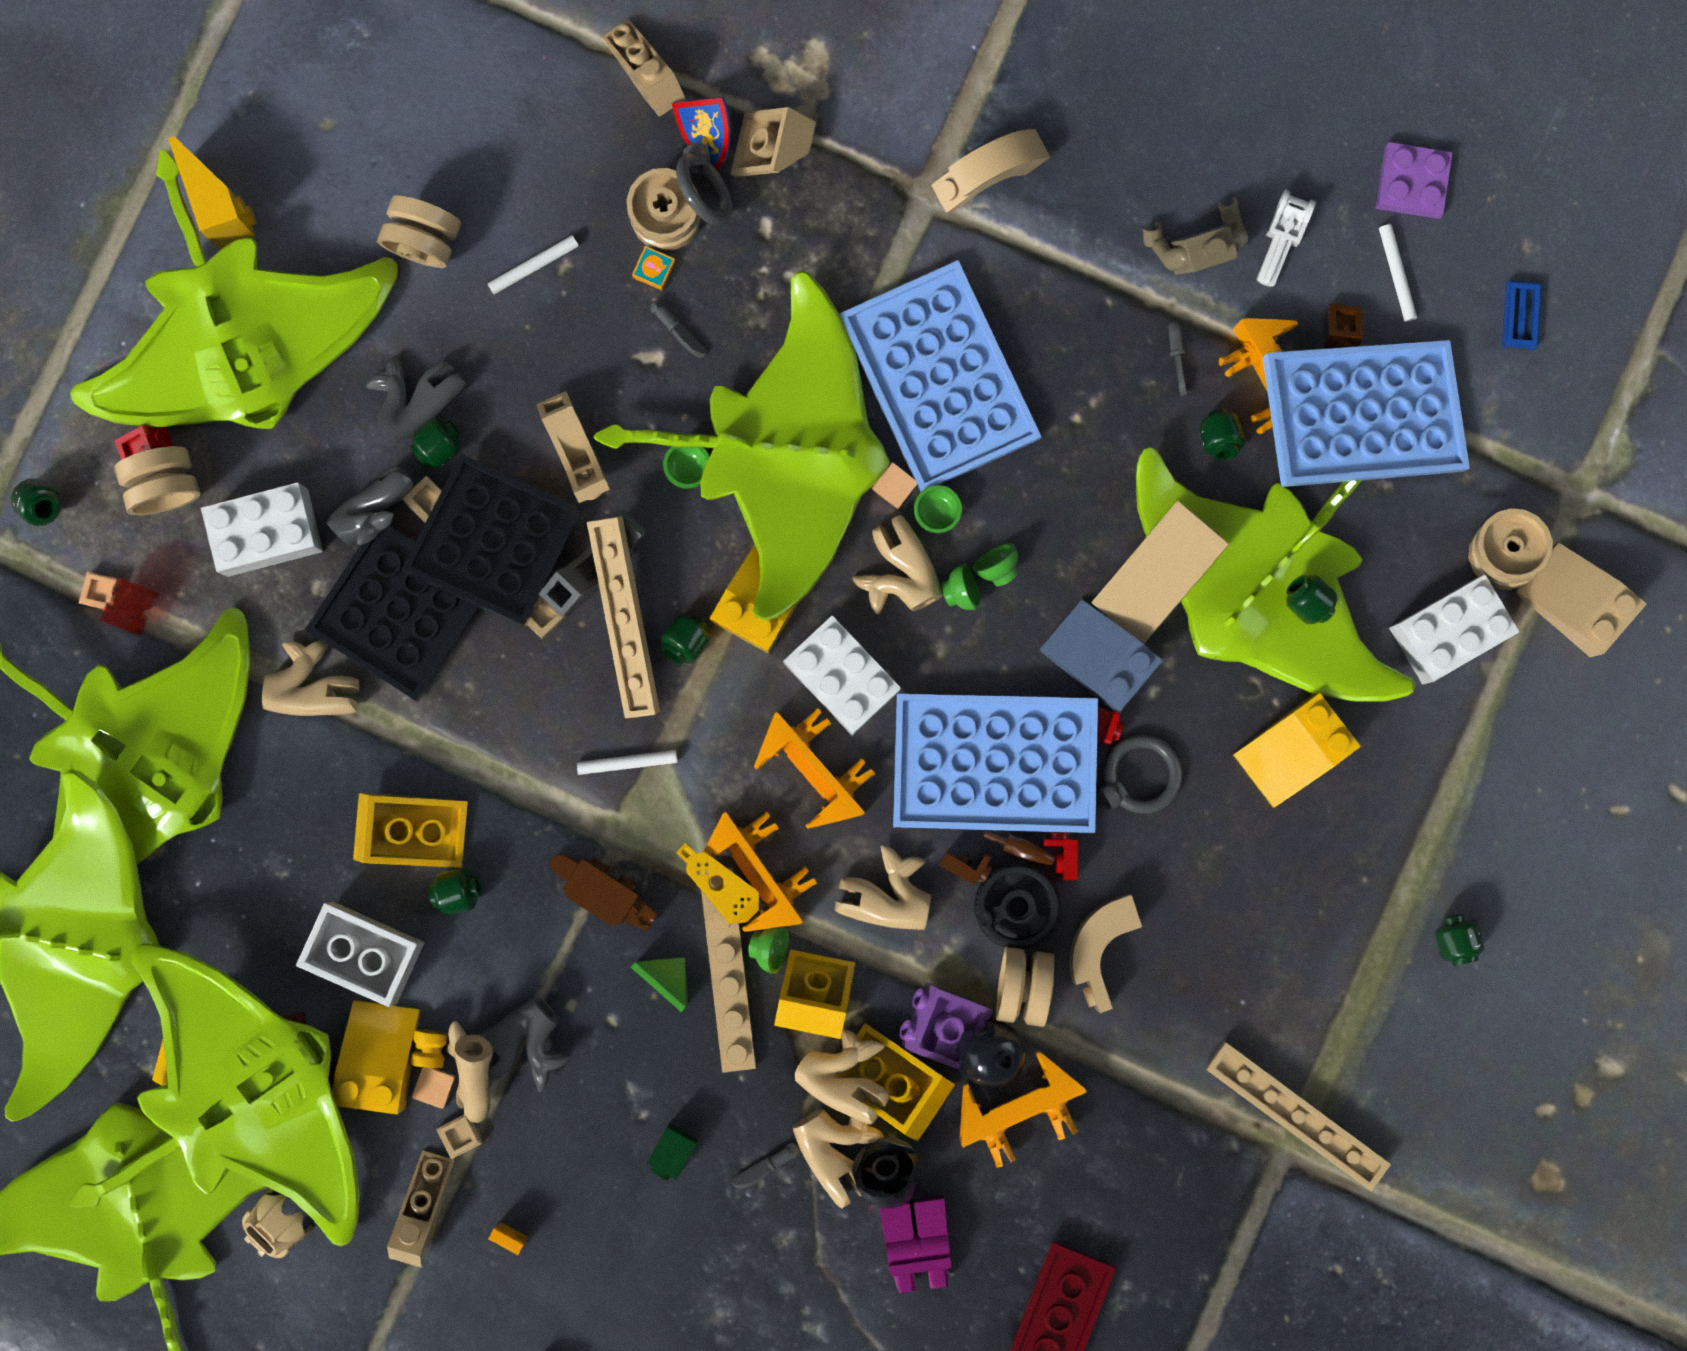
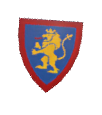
[671,97,731,172]

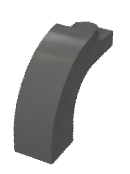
[539,509,647,617]

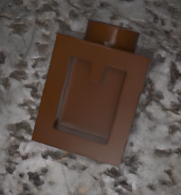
[1323,304,1363,349]
[938,851,993,886]

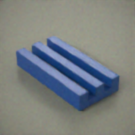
[1502,281,1542,350]

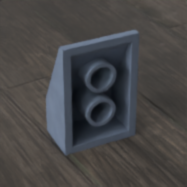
[1039,600,1163,712]

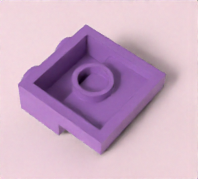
[900,983,993,1070]

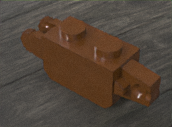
[550,854,658,931]

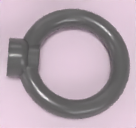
[676,143,733,226]
[1097,734,1183,814]

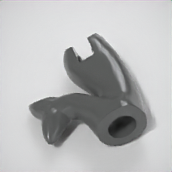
[366,354,466,443]
[326,465,413,546]
[483,996,570,1092]

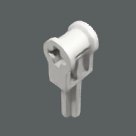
[1257,189,1316,287]

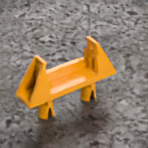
[1219,318,1298,434]
[754,708,875,829]
[697,811,818,932]
[960,1050,1087,1168]

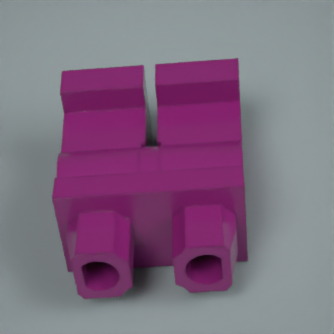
[879,1194,952,1293]

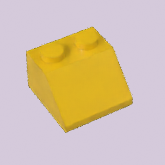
[774,949,855,1039]

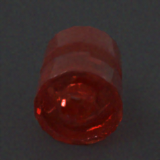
[99,576,160,636]

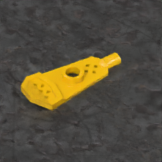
[676,843,759,924]

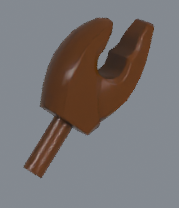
[983,830,1055,865]

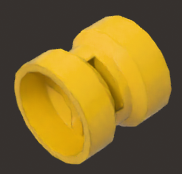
[409,1029,448,1068]

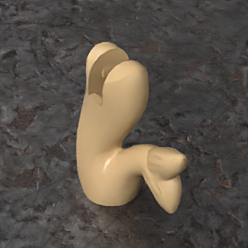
[852,514,943,615]
[262,640,359,716]
[834,845,931,930]
[446,1021,493,1123]
[795,1029,890,1124]
[792,1109,885,1209]

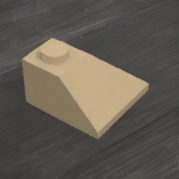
[730,107,816,177]

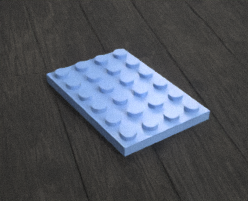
[840,260,1041,492]
[1262,340,1470,487]
[893,694,1098,833]

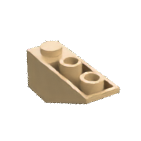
[602,19,686,117]
[387,1150,455,1268]

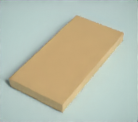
[1091,501,1230,644]

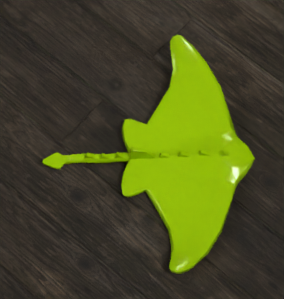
[70,149,399,429]
[594,270,890,621]
[1136,447,1415,701]
[0,607,251,864]
[0,769,160,1122]
[69,944,360,1246]
[0,1102,268,1351]

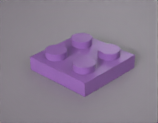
[1375,142,1453,219]

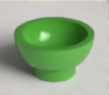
[663,446,710,489]
[914,485,962,533]
[973,543,1018,586]
[942,563,980,610]
[749,926,789,974]

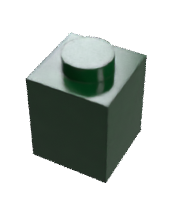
[647,1123,699,1180]

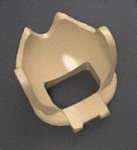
[242,1189,314,1258]

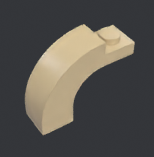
[931,129,1050,213]
[536,391,610,503]
[1069,894,1142,1013]

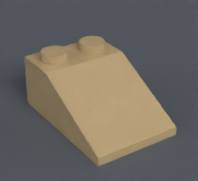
[1515,543,1647,657]

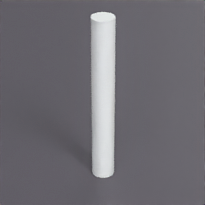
[1379,224,1418,322]
[487,235,579,295]
[577,750,678,775]

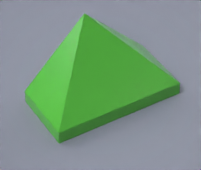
[631,957,688,1012]

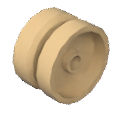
[626,168,702,251]
[377,195,462,268]
[114,446,201,515]
[1468,508,1553,590]
[995,947,1054,1027]

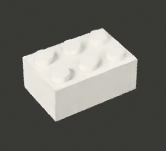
[201,482,324,577]
[1389,575,1519,685]
[783,616,901,736]
[296,902,425,1007]

